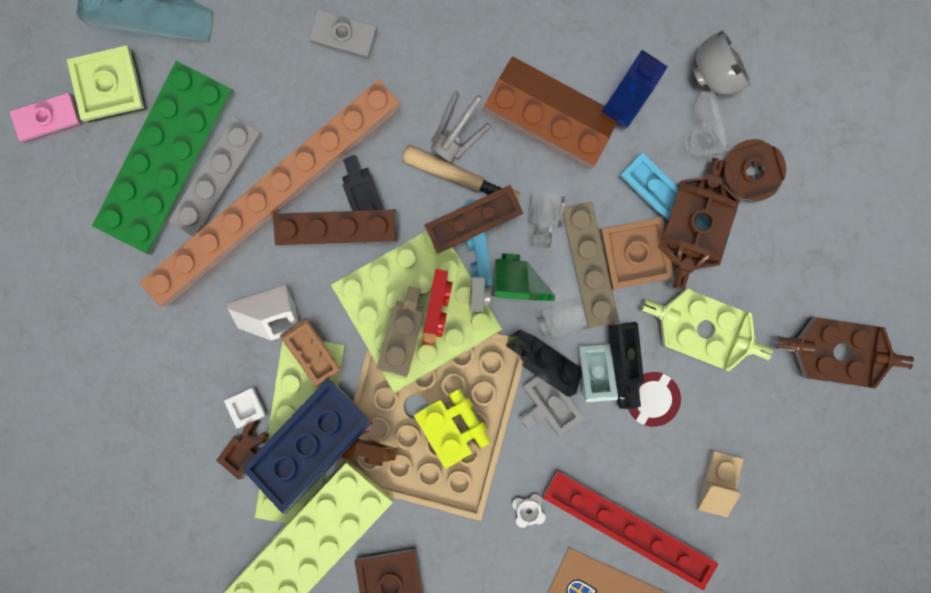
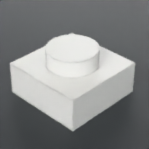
[224,387,267,429]

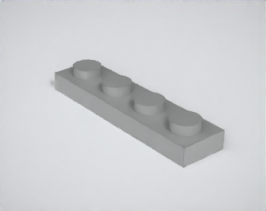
[168,116,261,237]

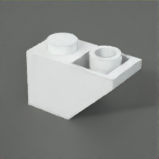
[227,285,299,340]

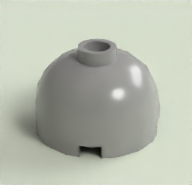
[693,30,751,95]

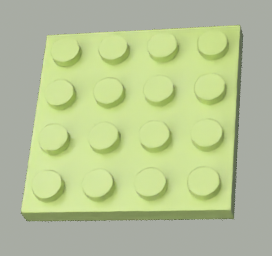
[331,231,502,393]

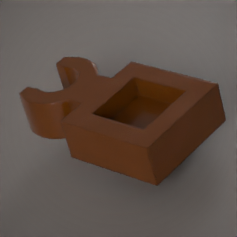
[216,422,269,480]

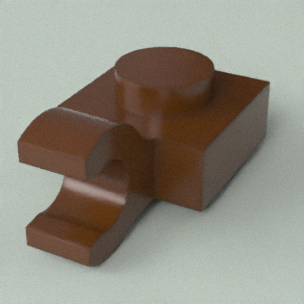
[341,438,398,466]

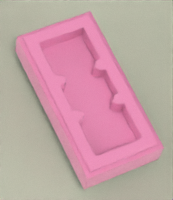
[9,93,81,142]

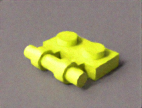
[414,388,491,469]

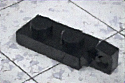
[342,155,385,243]
[608,322,644,409]
[506,330,581,397]

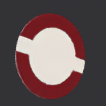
[628,372,681,427]

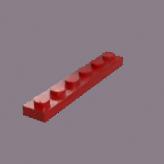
[542,470,719,590]

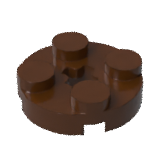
[722,139,786,202]

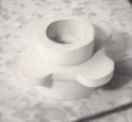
[512,494,546,528]

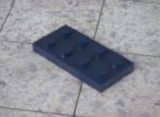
[242,378,373,514]

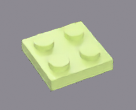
[67,46,144,122]

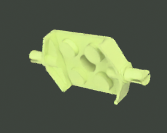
[641,288,773,371]

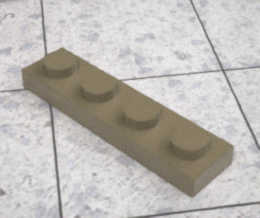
[561,201,619,328]

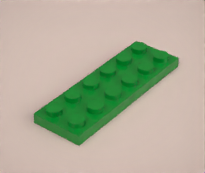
[92,61,233,254]

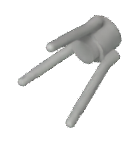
[431,91,491,162]

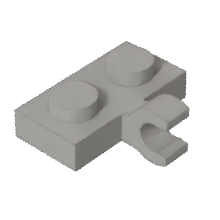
[519,376,584,436]

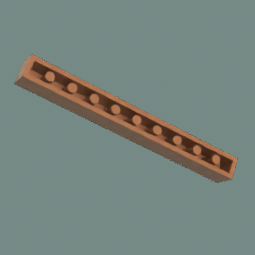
[139,79,401,306]

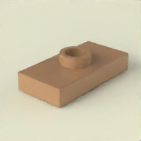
[280,318,342,387]

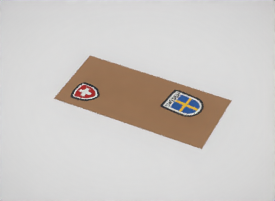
[548,548,666,593]

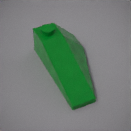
[492,253,555,301]

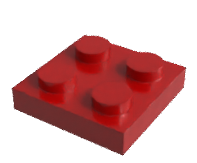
[422,269,453,345]

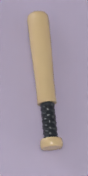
[402,145,520,199]

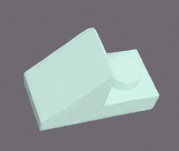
[579,344,618,402]

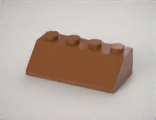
[483,56,621,169]

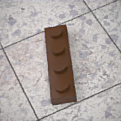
[273,209,398,245]

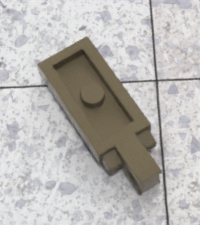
[376,286,424,378]

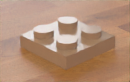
[600,217,674,290]

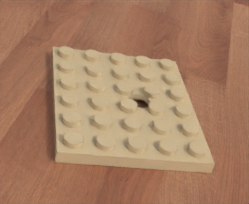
[334,333,523,521]

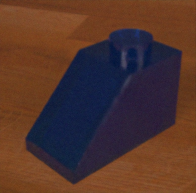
[601,50,668,128]

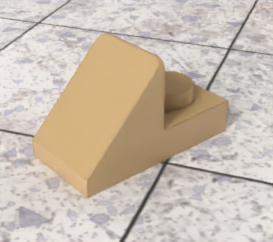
[697,450,744,517]

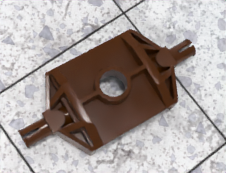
[658,158,740,291]
[775,317,914,389]

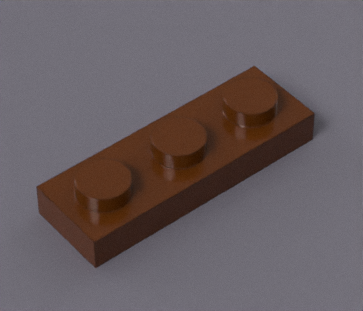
[424,185,524,254]

